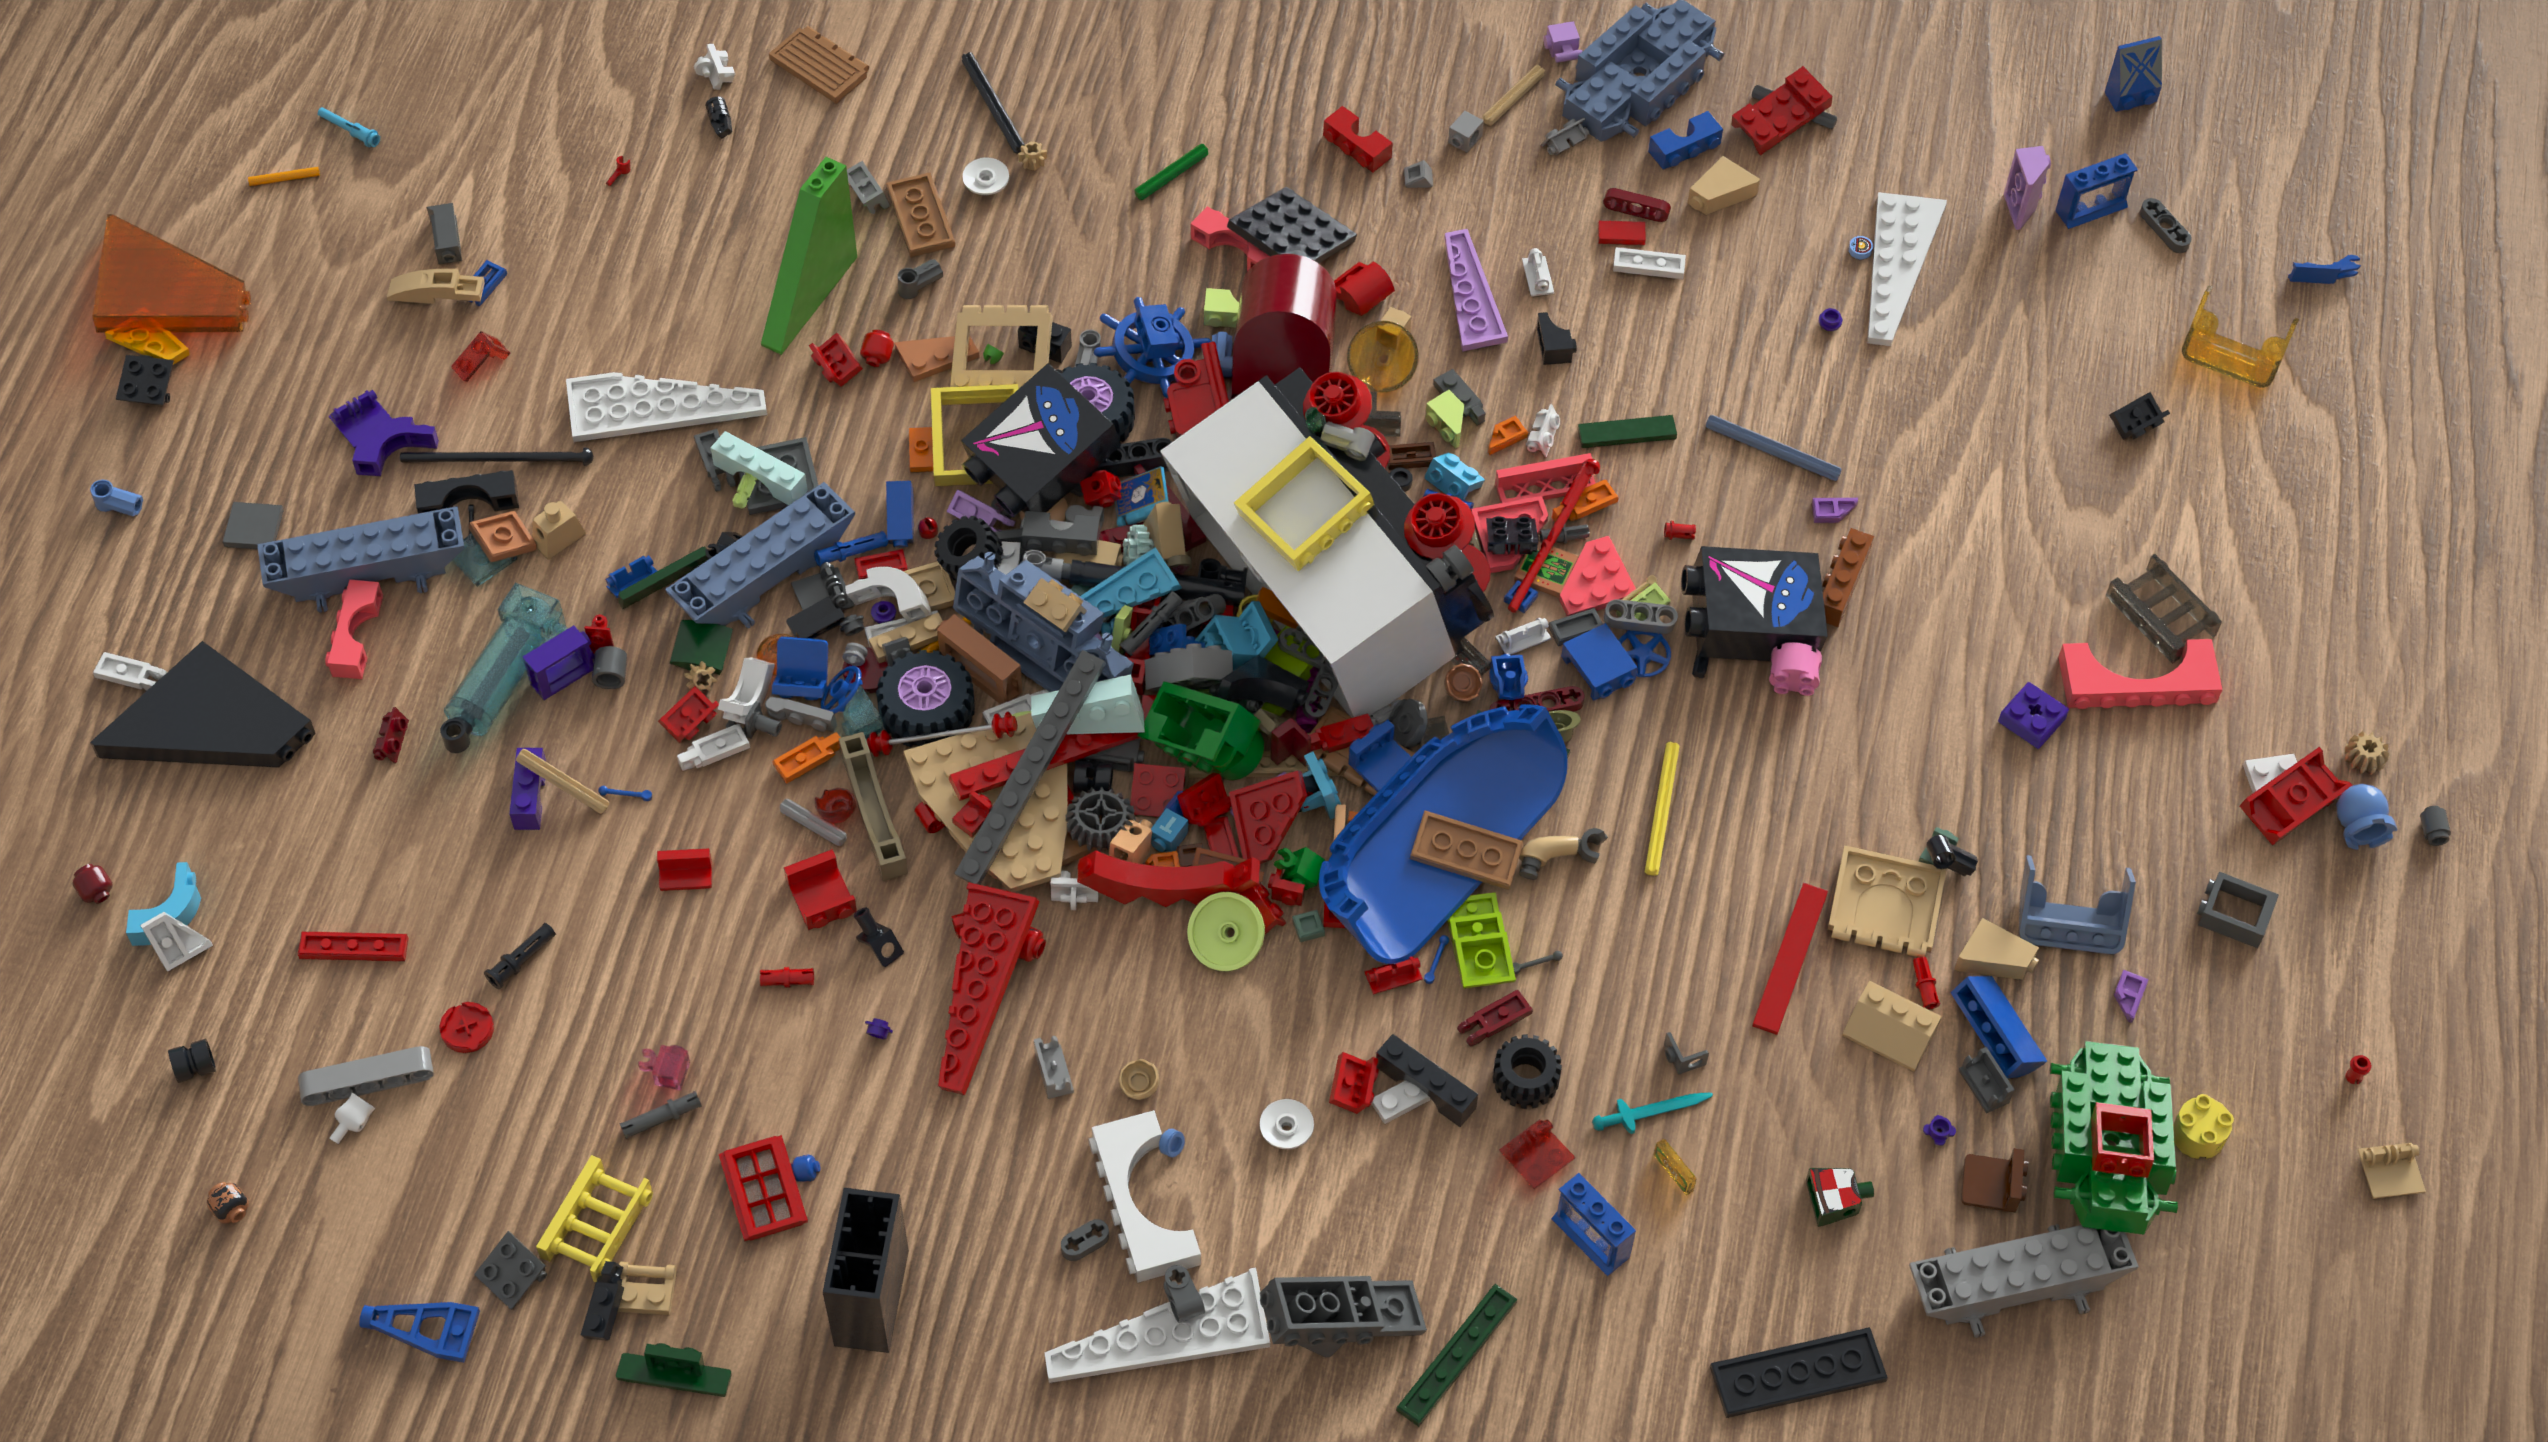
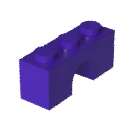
[509,748,546,830]

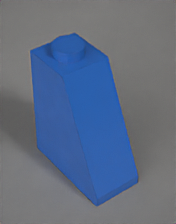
[886,481,914,548]

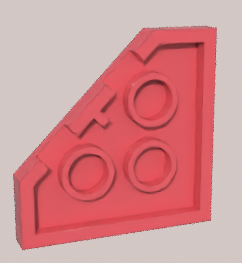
[1471,496,1548,573]
[1559,536,1638,616]

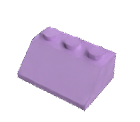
[2003,146,2051,230]

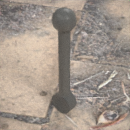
[1513,951,1563,974]

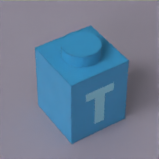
[1151,808,1188,852]

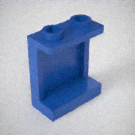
[1561,623,1638,701]

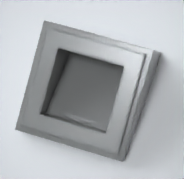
[1404,160,1433,188]

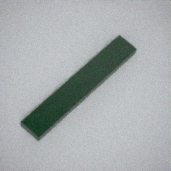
[1396,1284,1517,1427]

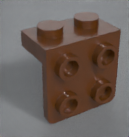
[1961,1148,2028,1213]

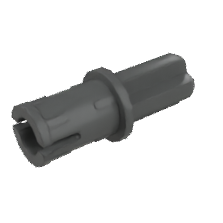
[1539,524,1589,544]

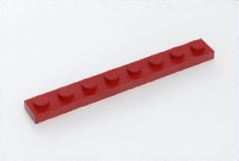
[949,732,1140,801]

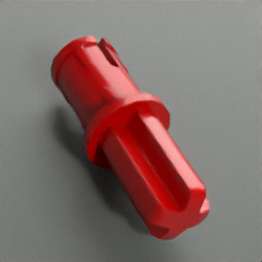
[1913,957,1940,1010]

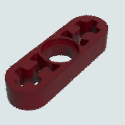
[1603,188,1671,222]

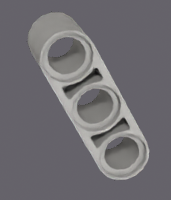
[1603,599,1678,634]

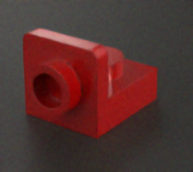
[952,791,992,837]

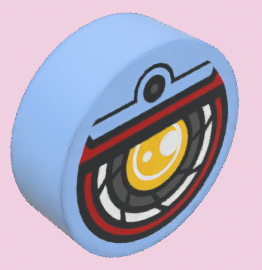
[1849,236,1873,259]

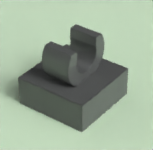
[882,637,911,667]

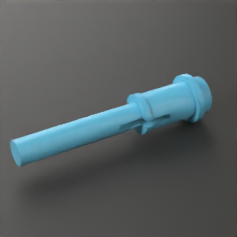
[318,107,380,147]

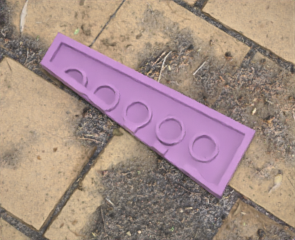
[1444,229,1508,352]

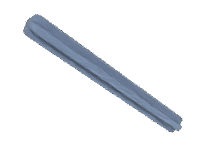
[1706,415,1842,481]

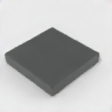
[223,502,284,549]

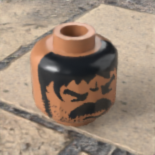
[207,1182,249,1223]

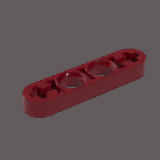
[1489,686,1585,712]

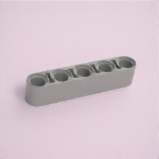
[298,1046,434,1106]

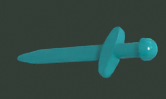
[1592,1092,1713,1134]

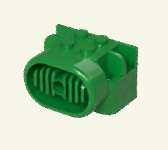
[1137,681,1264,781]

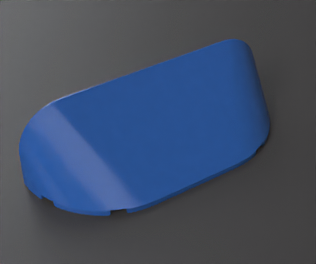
[1319,704,1568,964]

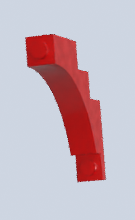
[1077,850,1260,907]

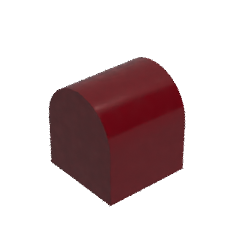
[1232,254,1337,394]

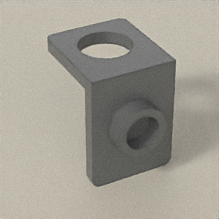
[1664,1032,1709,1075]

